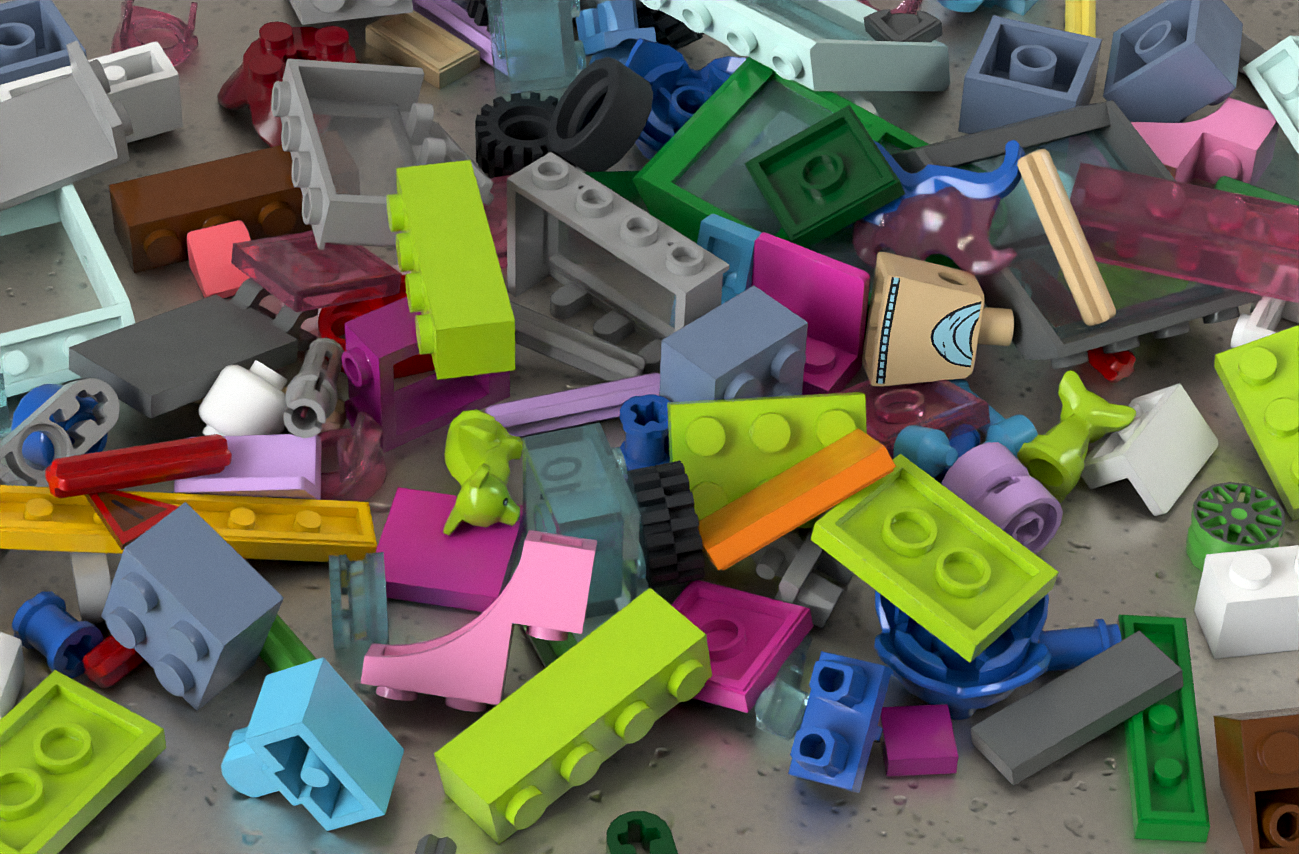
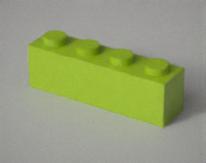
[386,160,515,380]
[434,588,712,845]

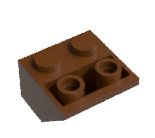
[1214,707,1299,854]

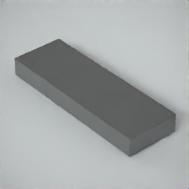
[971,631,1183,786]

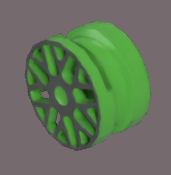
[1186,482,1285,572]

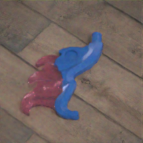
[843,140,1025,276]

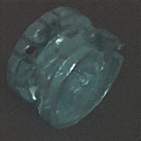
[329,552,389,650]

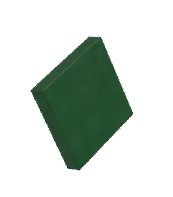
[744,105,905,248]

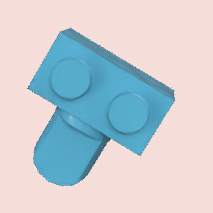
[221,657,404,831]

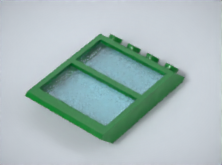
[632,57,1009,341]

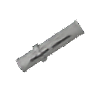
[283,338,344,438]

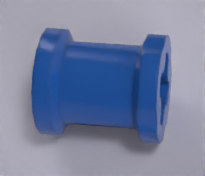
[619,394,671,473]
[12,591,103,679]

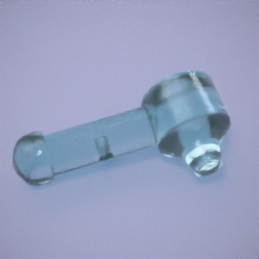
[755,634,812,741]

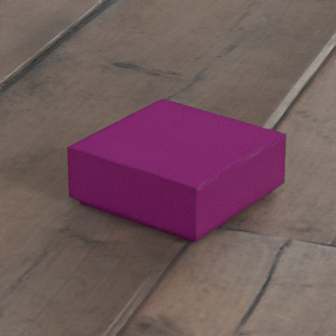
[878,704,959,776]

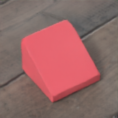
[186,220,263,298]

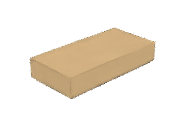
[365,10,480,90]

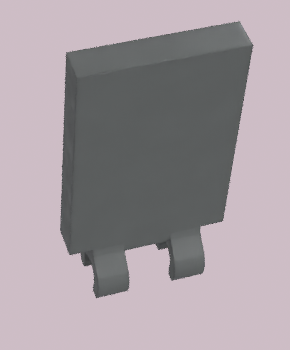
[69,276,318,418]

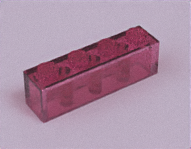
[1070,162,1299,303]

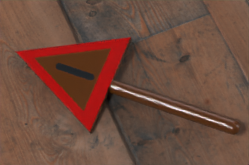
[84,490,179,550]

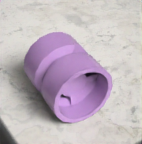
[942,442,1063,554]

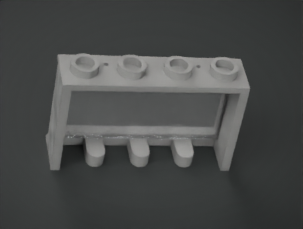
[271,59,446,250]
[507,152,730,375]

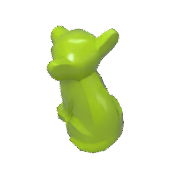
[1017,370,1136,503]
[443,409,524,536]

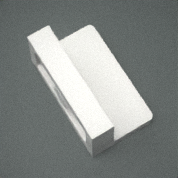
[1081,383,1219,516]

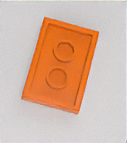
[698,428,896,571]

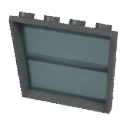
[890,100,1262,369]

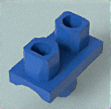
[788,651,892,793]

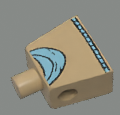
[862,252,1014,386]

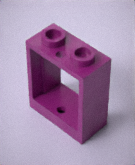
[342,297,510,454]

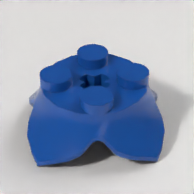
[625,38,764,160]
[874,590,1052,720]

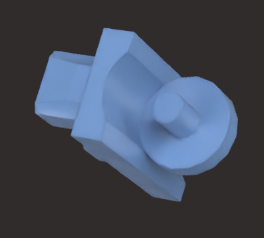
[564,0,656,65]

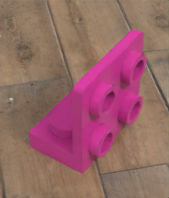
[752,232,870,395]

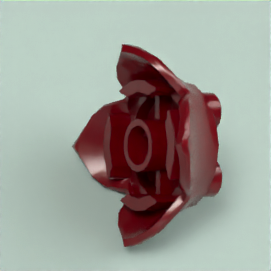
[217,21,367,147]

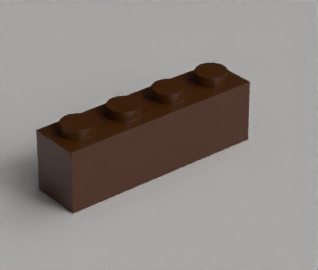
[109,132,360,273]

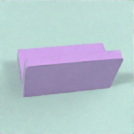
[174,434,322,500]

